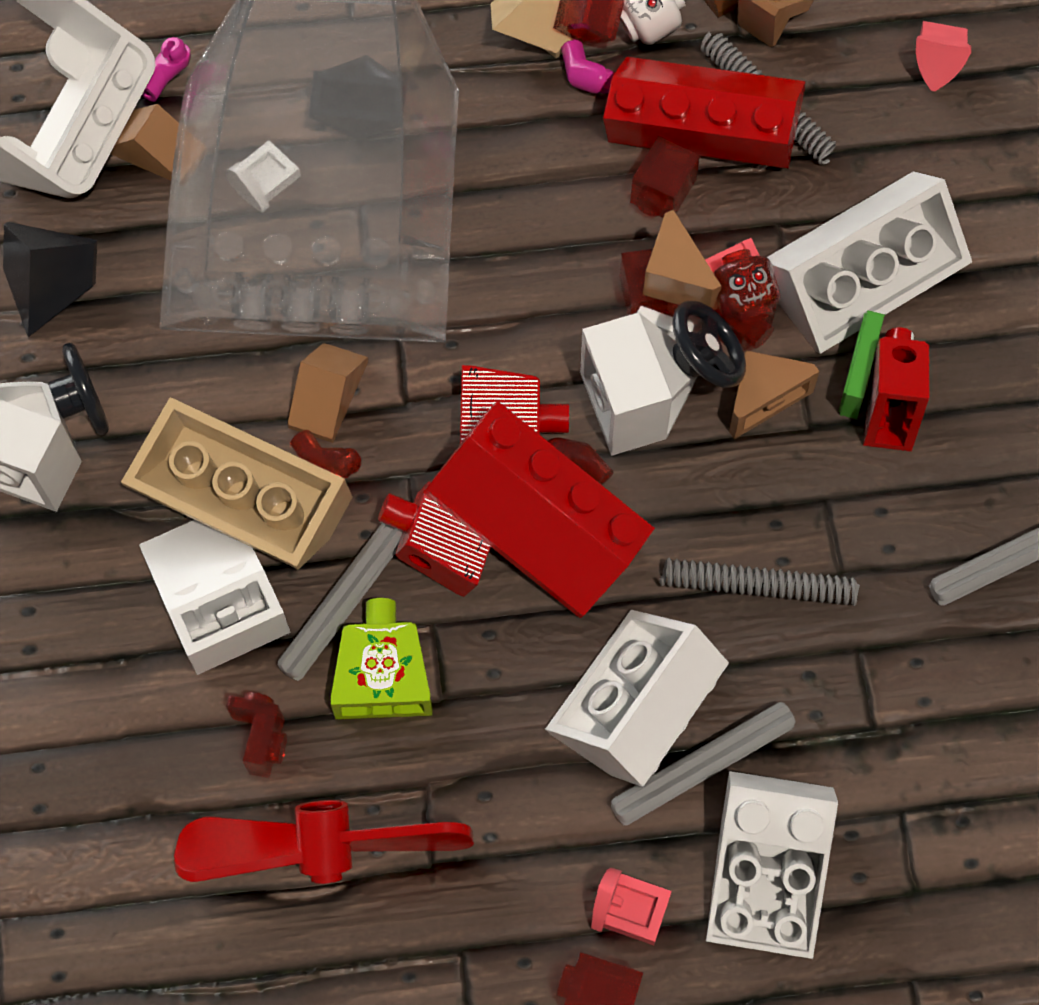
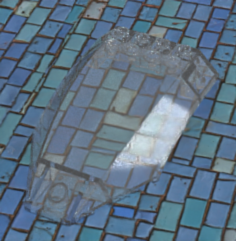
[160,0,459,343]

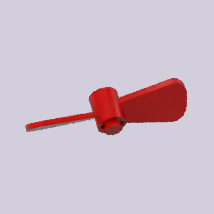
[174,800,474,884]

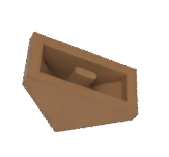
[110,104,206,186]
[643,210,721,310]
[287,343,368,443]
[729,351,820,439]

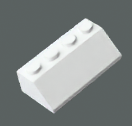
[762,171,972,354]

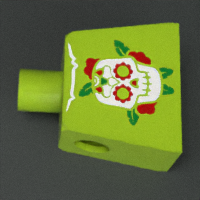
[331,598,433,719]

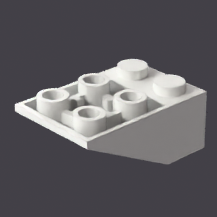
[139,520,291,675]
[706,771,838,959]

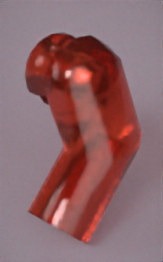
[290,430,362,479]
[548,437,614,485]

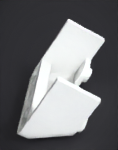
[0,0,155,198]

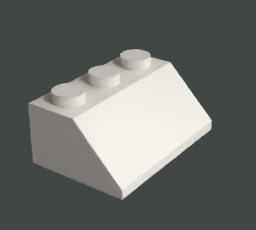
[545,610,729,787]

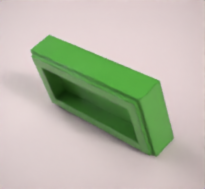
[838,310,885,419]

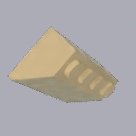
[121,397,353,569]

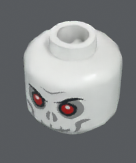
[616,0,686,45]

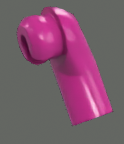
[141,37,191,102]
[561,40,614,94]

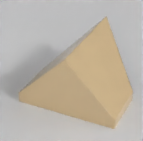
[490,0,586,59]

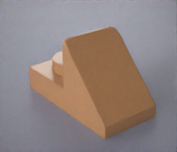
[738,0,814,47]

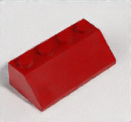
[603,57,806,169]
[423,401,655,618]

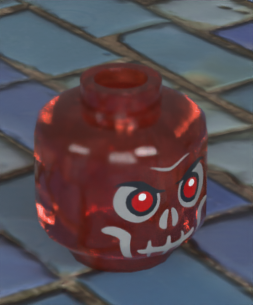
[714,249,781,326]

